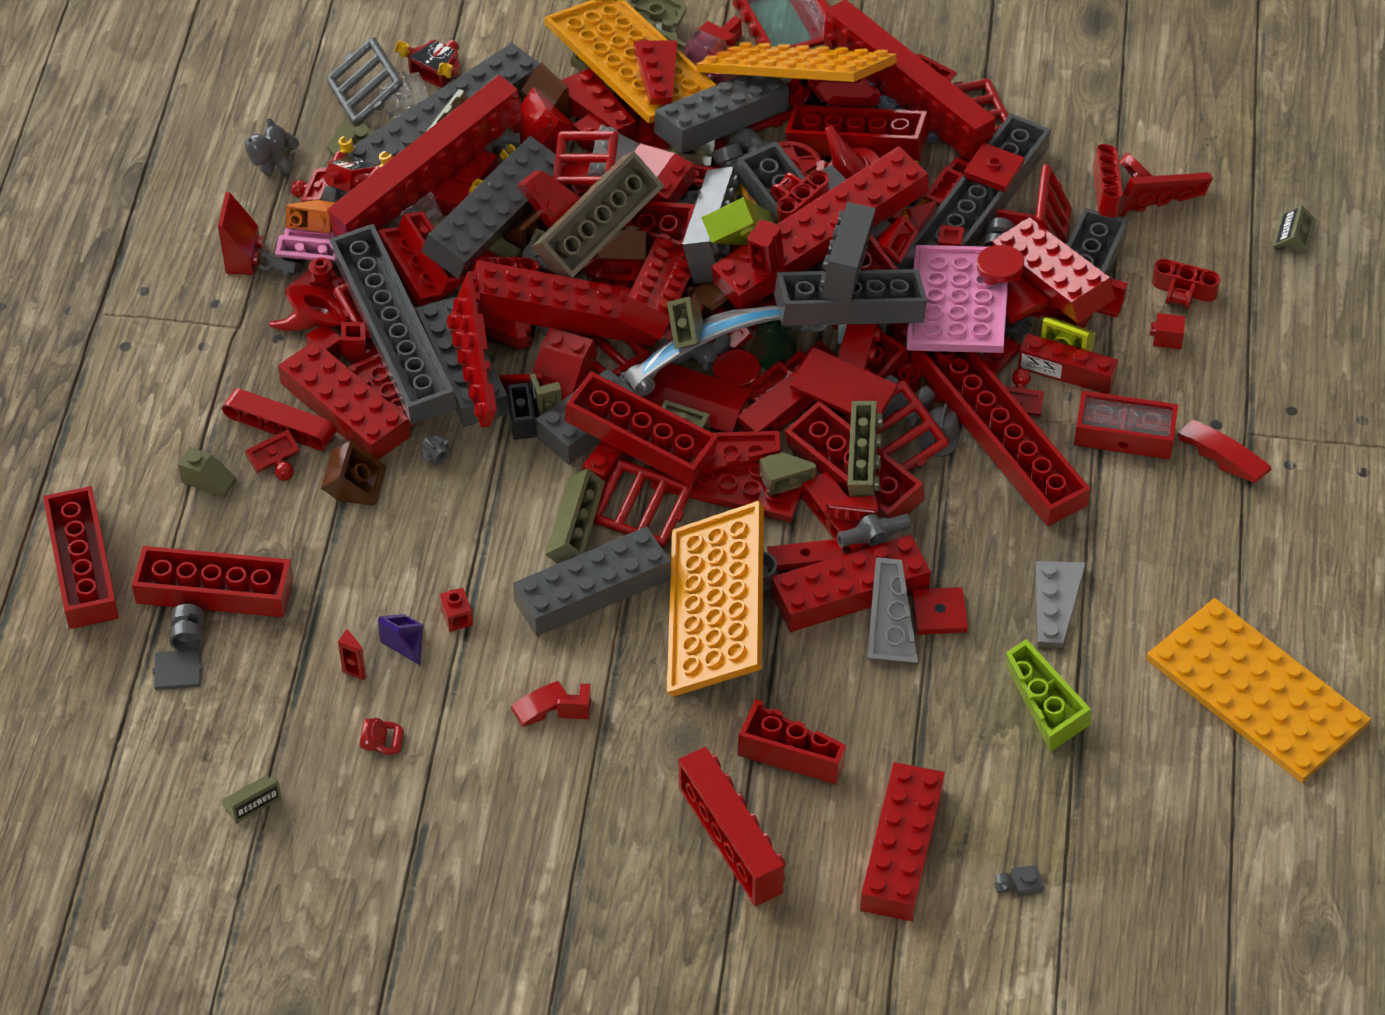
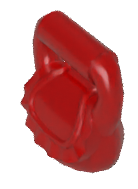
[359,717,404,755]

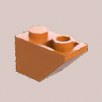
[286,200,336,234]

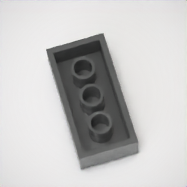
[820,202,876,304]
[1067,207,1128,276]
[536,369,636,465]

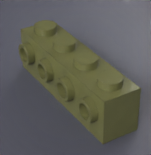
[848,401,883,498]
[545,468,605,564]

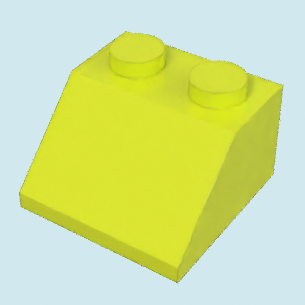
[1041,317,1096,352]

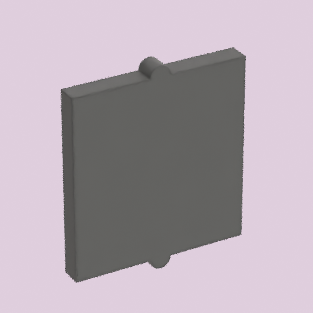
[152,650,203,690]

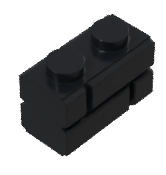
[506,382,537,440]

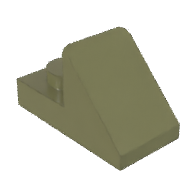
[327,121,373,156]

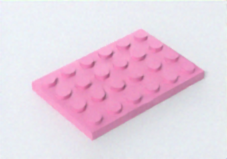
[907,245,1008,353]

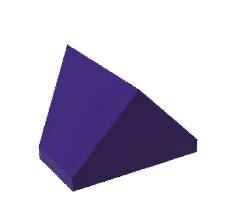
[378,614,424,665]

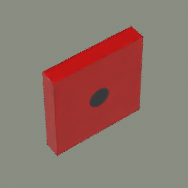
[912,587,968,635]

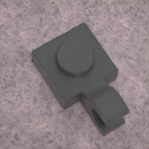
[259,253,304,276]
[994,865,1044,897]

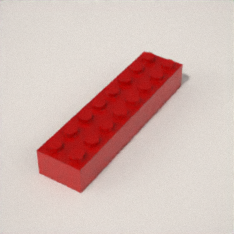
[473,260,657,347]

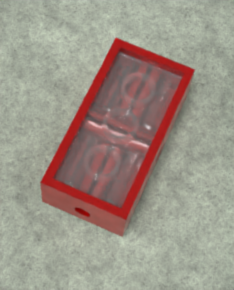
[1074,390,1178,459]

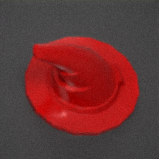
[824,125,879,180]
[269,284,348,331]

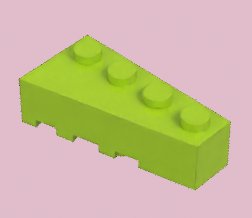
[701,197,775,246]
[1006,639,1091,752]

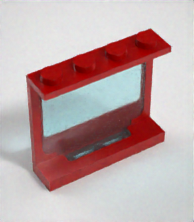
[732,0,830,48]

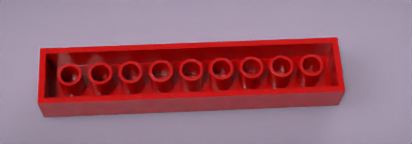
[823,0,996,161]
[327,74,522,237]
[711,146,929,309]
[911,350,1091,527]

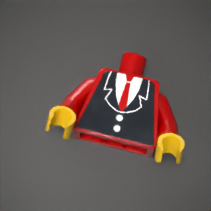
[394,40,461,88]
[324,136,393,192]

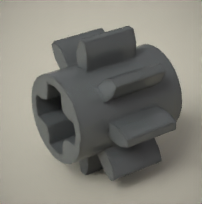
[421,434,451,465]

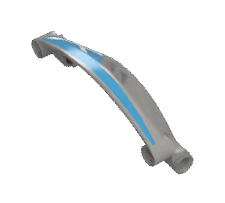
[619,306,828,396]

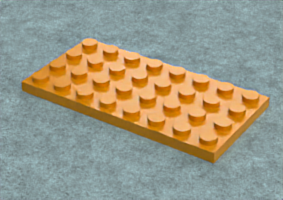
[544,0,716,124]
[697,42,897,82]
[667,501,764,697]
[1146,597,1371,783]

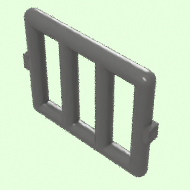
[326,37,403,126]

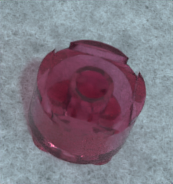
[682,30,730,80]

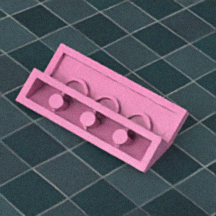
[275,228,335,262]

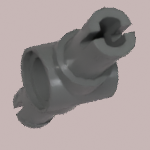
[837,514,911,548]

